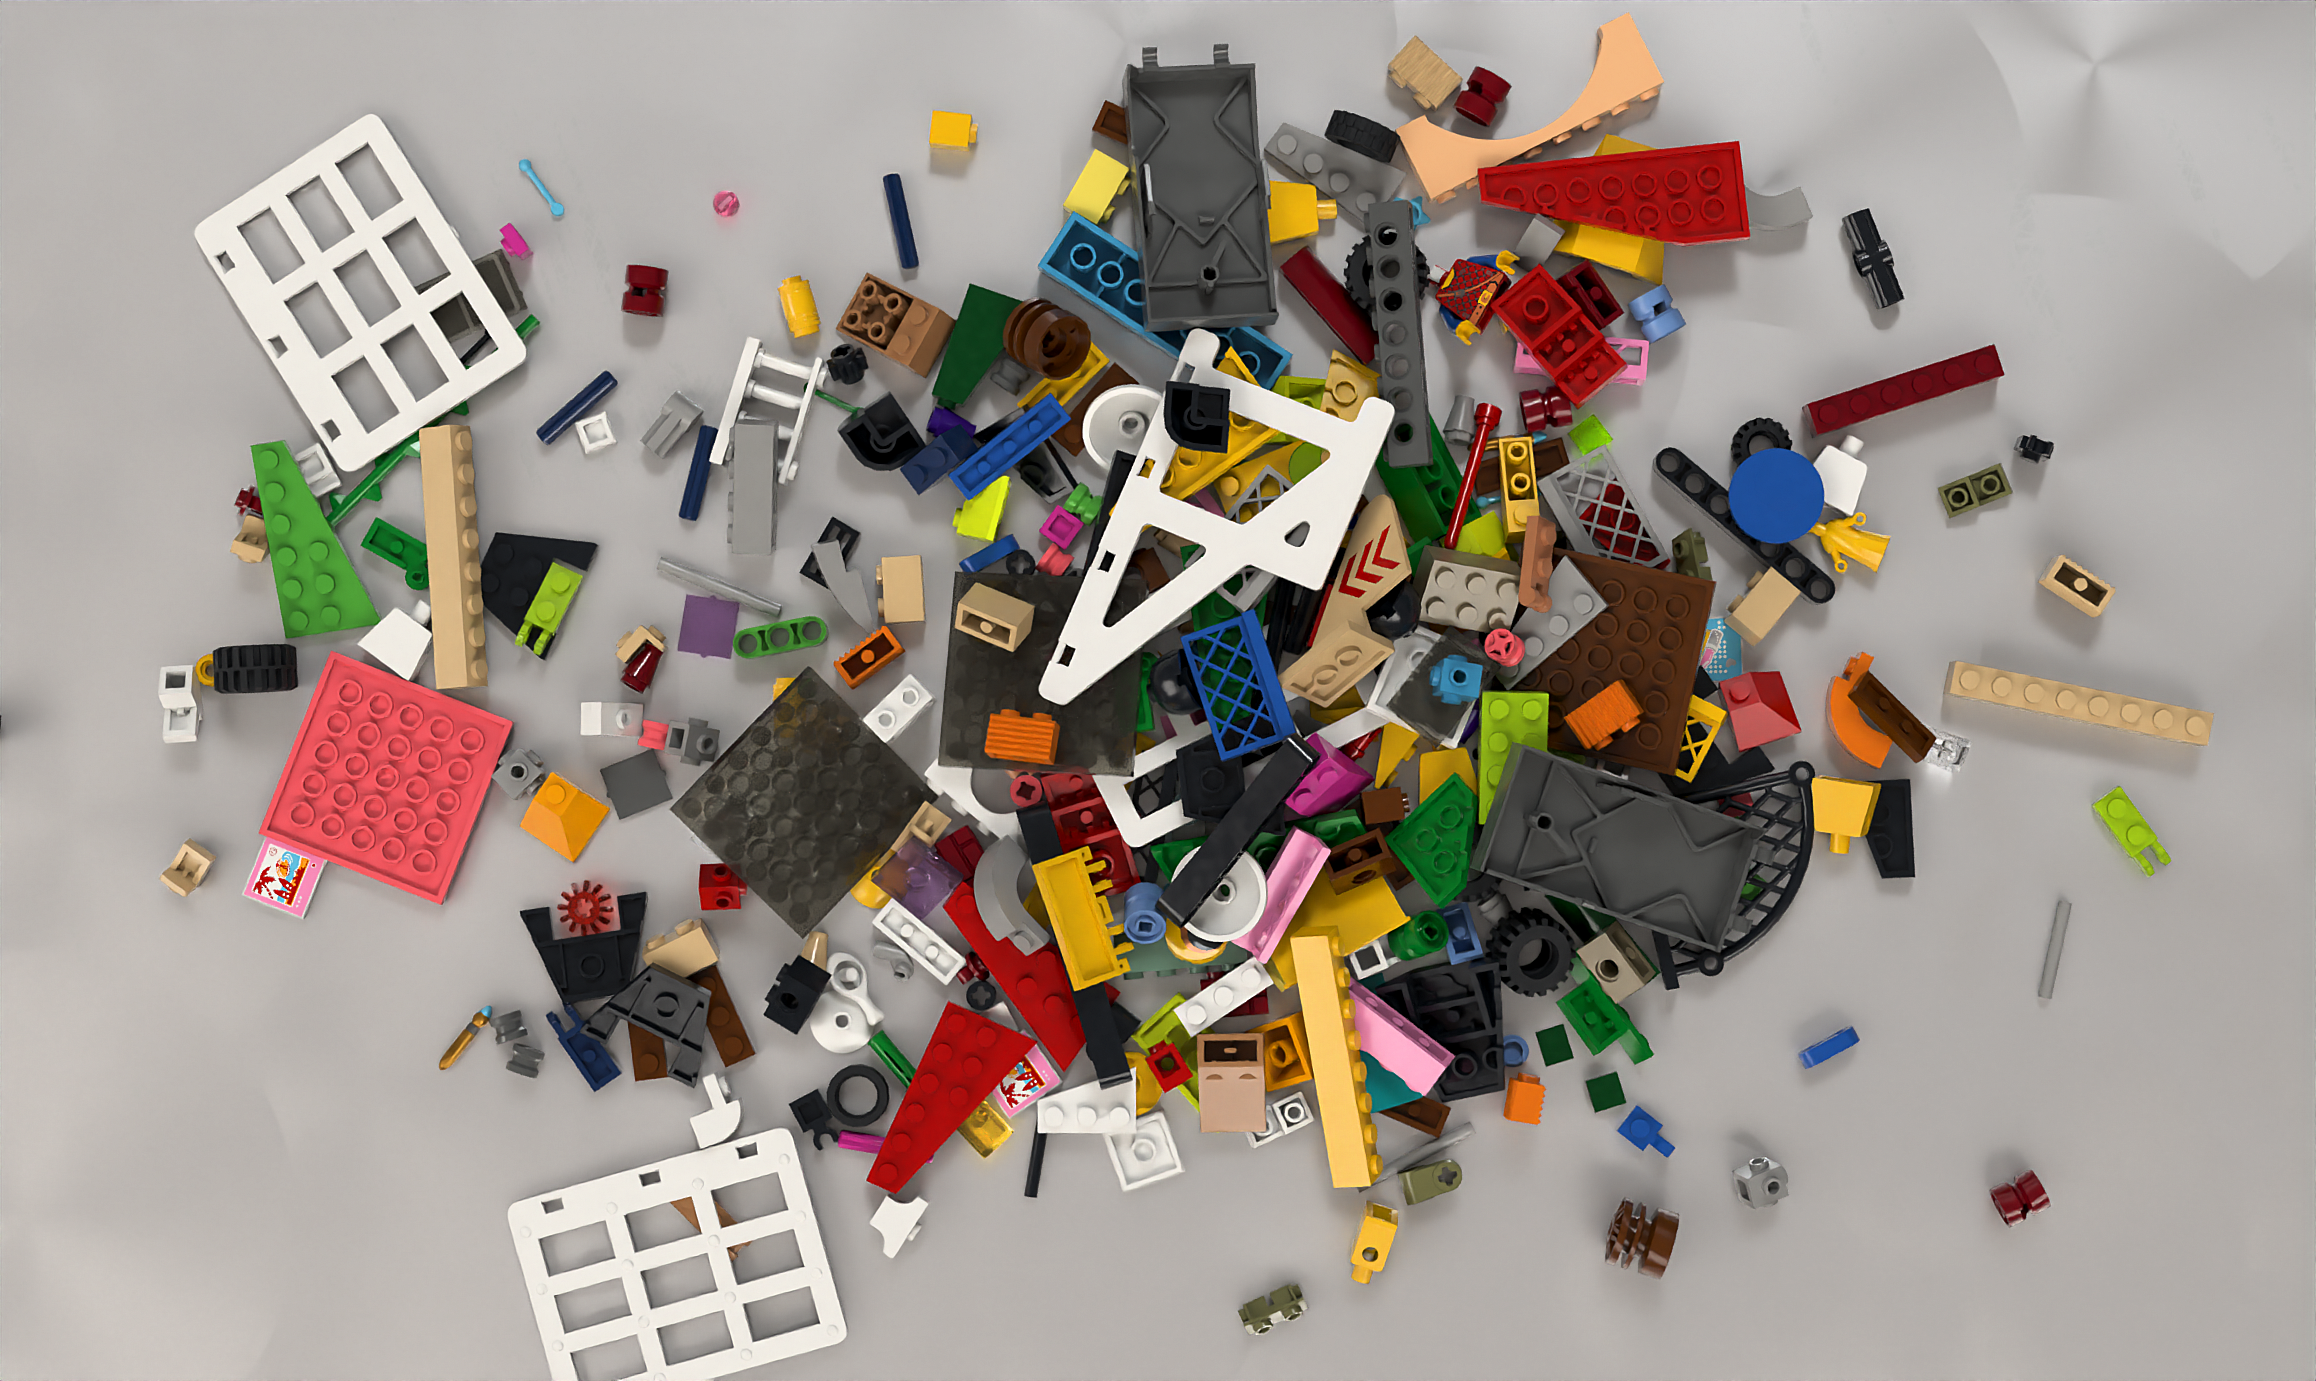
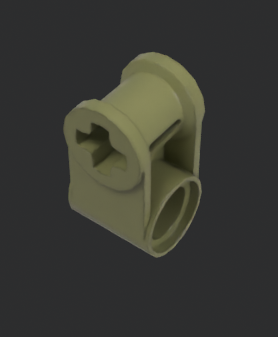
[1397,1159,1462,1205]

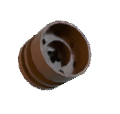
[1003,297,1091,381]
[1605,1197,1679,1279]

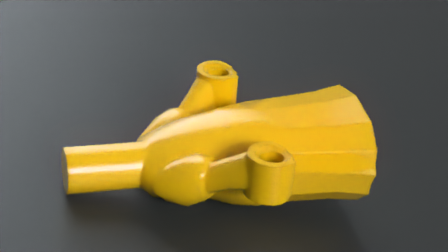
[1808,512,1891,573]

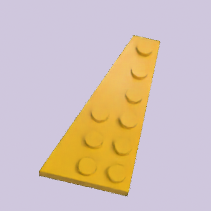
[1109,346,1280,533]

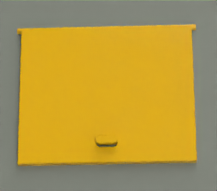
[1271,866,1411,990]

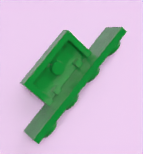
[1556,947,1654,1065]

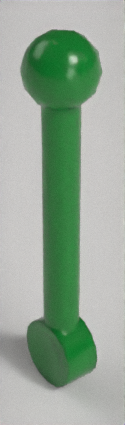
[803,383,863,413]

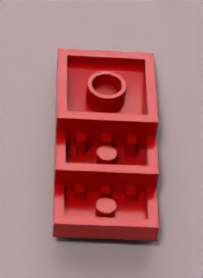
[1489,263,1628,409]
[1040,761,1141,898]

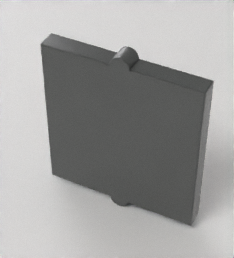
[600,749,673,820]

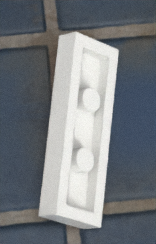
[872,897,966,986]
[1173,956,1274,1037]

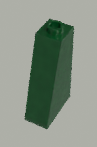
[932,283,1023,410]

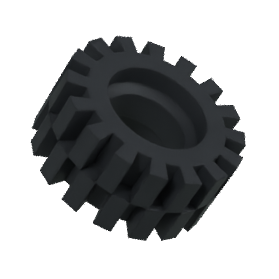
[1731,417,1793,467]

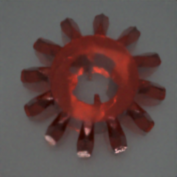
[557,880,614,936]

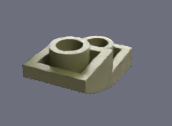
[1938,463,2013,518]

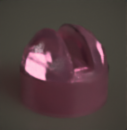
[713,190,740,218]

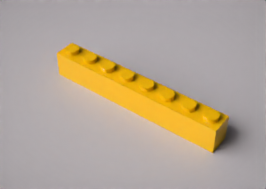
[1290,925,1383,1188]

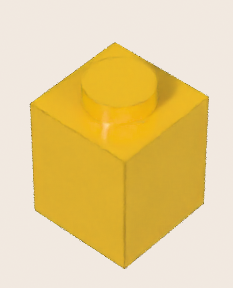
[929,110,978,152]

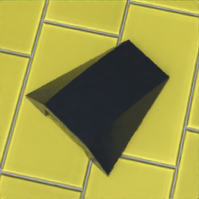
[1375,957,1506,1103]

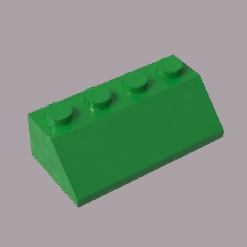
[1375,412,1482,543]

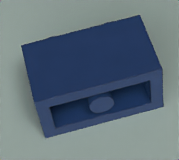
[900,424,979,495]

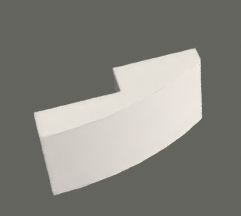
[1245,1091,1315,1149]

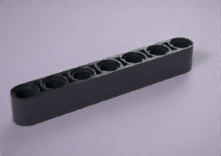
[1652,447,1836,605]
[1155,733,1322,928]

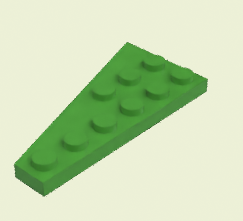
[250,440,382,639]

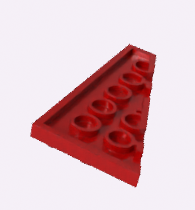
[942,880,1121,1072]
[866,1000,1038,1194]

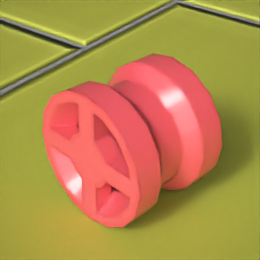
[1035,543,1075,584]
[1484,628,1525,667]
[637,719,669,750]
[1010,775,1043,807]

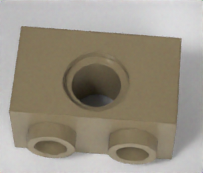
[1576,920,1656,1004]

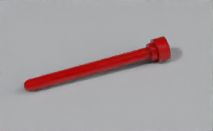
[1444,403,1502,550]

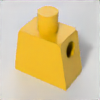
[1267,180,1337,246]
[1418,740,1477,806]
[1812,775,1881,854]
[1350,1201,1398,1284]

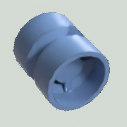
[1627,284,1686,345]
[1124,882,1166,944]

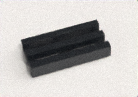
[799,516,861,589]

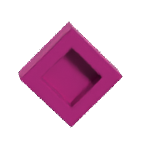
[500,223,533,260]
[1039,505,1084,551]

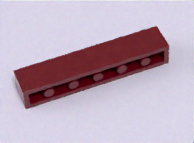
[1802,344,2005,438]

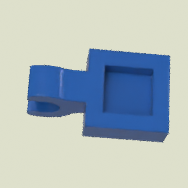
[1616,1105,1675,1158]

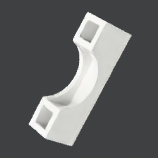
[924,744,1029,855]

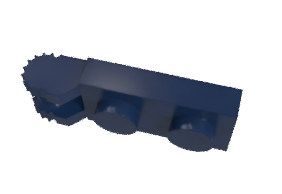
[546,1003,623,1092]

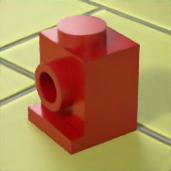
[1145,1040,1193,1093]

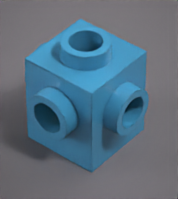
[1429,655,1483,705]

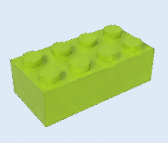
[1476,690,1549,824]

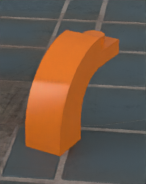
[1826,652,1893,769]

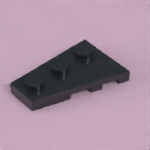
[973,404,1078,504]
[1865,779,1915,879]

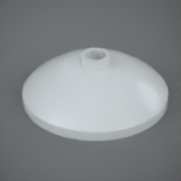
[1083,384,1163,470]
[1171,846,1268,942]

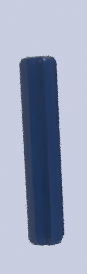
[883,173,919,269]
[536,370,618,445]
[678,425,718,521]

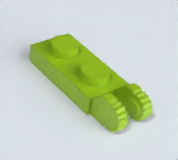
[515,562,583,656]
[2092,786,2171,877]

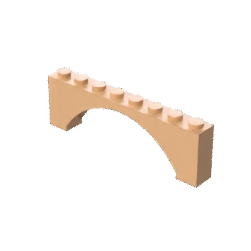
[1395,12,1664,204]

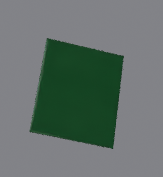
[1535,1024,1574,1067]

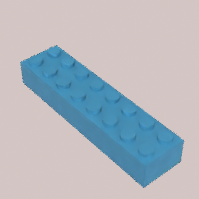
[1038,211,1293,391]

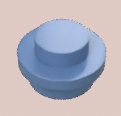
[1503,1034,1529,1067]

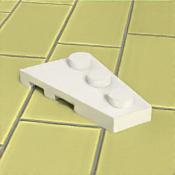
[1037,1067,1136,1133]

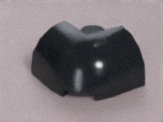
[1163,381,1230,454]
[837,391,927,471]

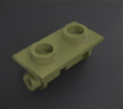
[1672,528,1713,580]
[1238,1284,1309,1335]

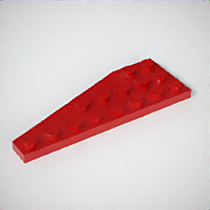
[1477,141,1750,246]

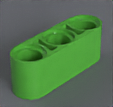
[733,616,829,659]

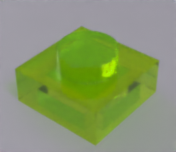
[1567,414,1613,456]

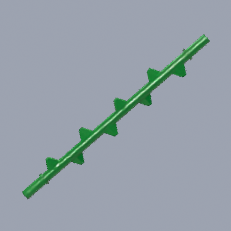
[326,314,540,530]

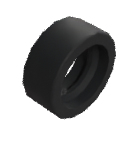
[826,1064,890,1127]

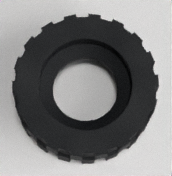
[1324,110,1400,163]

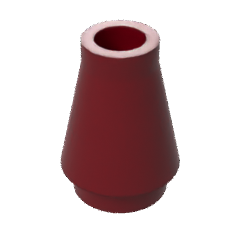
[620,643,663,694]

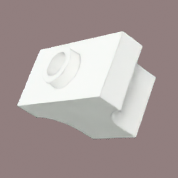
[581,702,643,736]
[1343,933,1402,980]
[869,1193,930,1259]

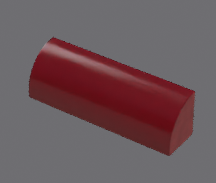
[1279,245,1394,367]

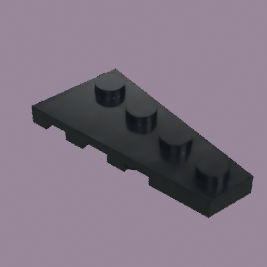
[1082,450,1148,577]

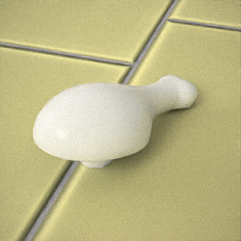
[826,952,884,1025]

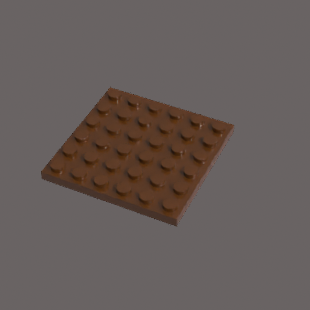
[1492,541,1717,776]

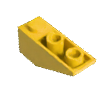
[1498,437,1540,544]
[1373,721,1419,790]

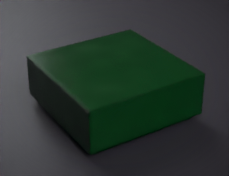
[1585,1071,1626,1113]

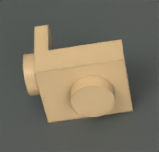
[230,514,270,563]
[615,625,669,664]
[159,838,216,897]

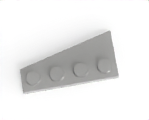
[1264,122,1407,223]
[1489,555,1609,691]

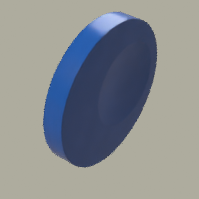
[1728,448,1824,544]

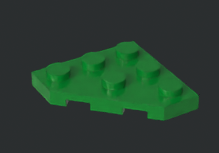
[1384,772,1478,909]

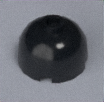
[1365,579,1422,641]
[1146,648,1204,716]

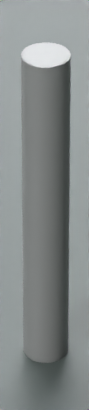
[2038,901,2072,999]

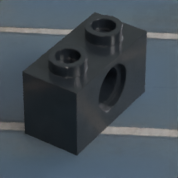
[763,954,832,1035]

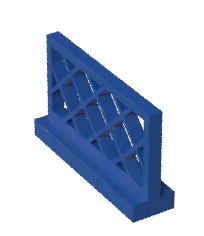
[1180,609,1297,762]

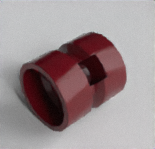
[1453,66,1512,127]
[621,265,669,317]
[1519,385,1573,434]
[1989,1169,2051,1228]

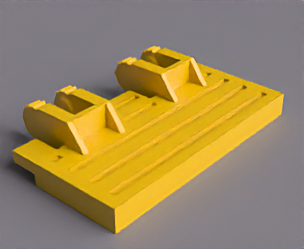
[1032,846,1134,991]

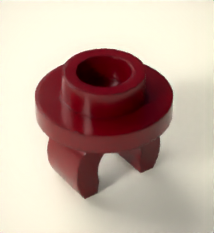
[234,485,263,516]
[956,951,990,985]

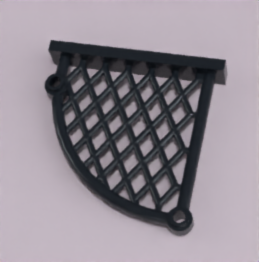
[1651,761,1815,991]

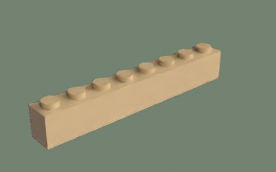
[419,424,488,689]
[1943,661,2214,746]

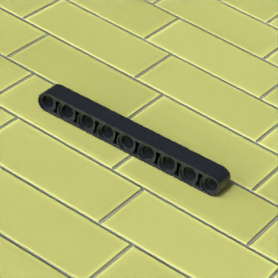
[1016,800,1133,1090]

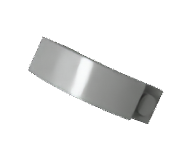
[1744,184,1813,231]
[974,834,1051,956]

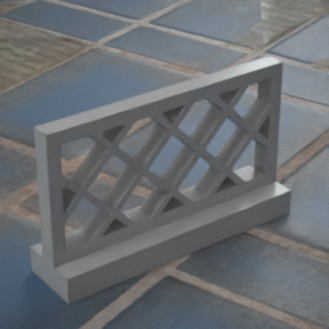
[1536,444,1669,567]
[1184,464,1310,613]

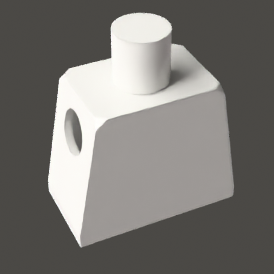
[1812,435,1868,518]
[358,600,433,682]

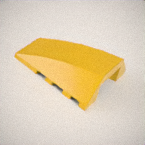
[1552,134,1664,286]

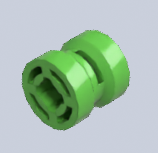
[1062,482,1102,527]

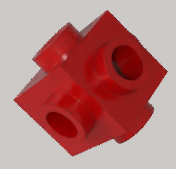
[698,863,748,910]

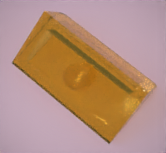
[956,1100,1014,1159]

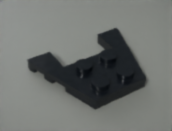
[480,532,599,661]
[1656,665,1775,796]
[1176,707,1286,836]
[520,892,648,1004]
[580,962,712,1088]

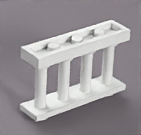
[709,336,828,486]

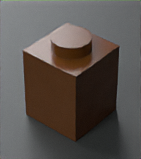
[1359,786,1410,825]

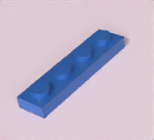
[947,393,1071,501]

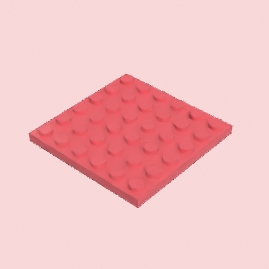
[259,651,515,905]

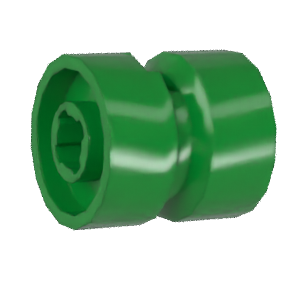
[1388,910,1449,961]

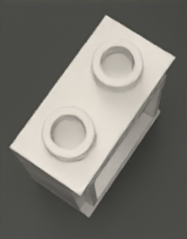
[862,674,937,745]

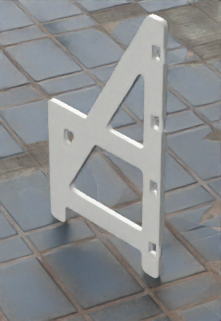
[1039,328,1395,705]

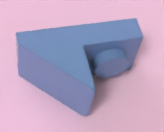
[1436,902,1484,965]

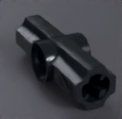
[1841,208,1905,310]

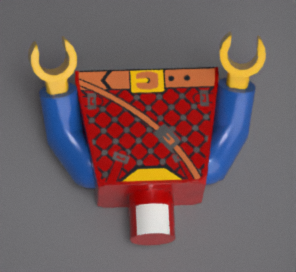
[1428,250,1520,346]

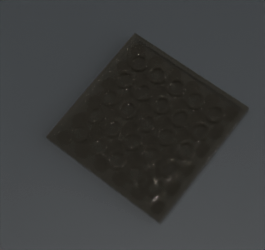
[938,571,1150,777]
[669,666,939,939]

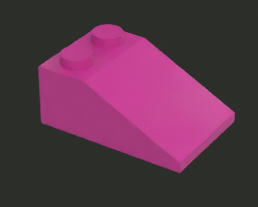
[1285,732,1375,817]

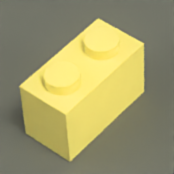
[1063,149,1131,227]

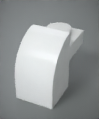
[158,665,203,743]
[689,1072,744,1149]

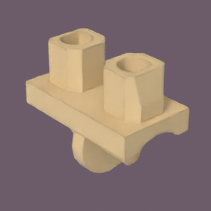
[891,801,952,867]

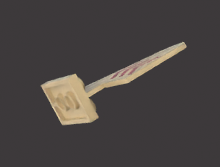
[1278,494,1412,708]

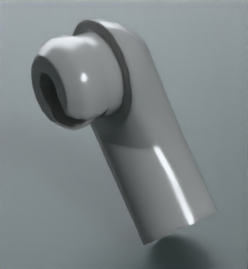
[873,941,914,981]

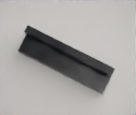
[1132,750,1178,884]

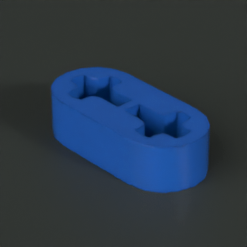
[959,534,1020,578]
[1797,1026,1860,1069]

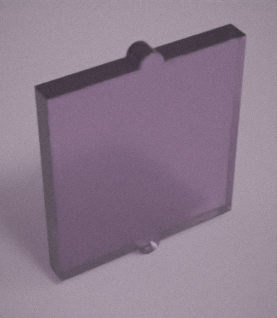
[677,594,740,659]

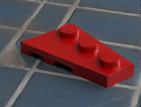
[1579,477,1671,570]

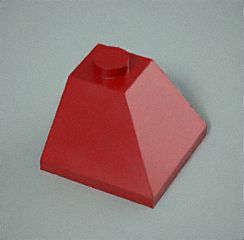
[1717,671,1801,752]

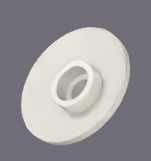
[810,989,876,1053]

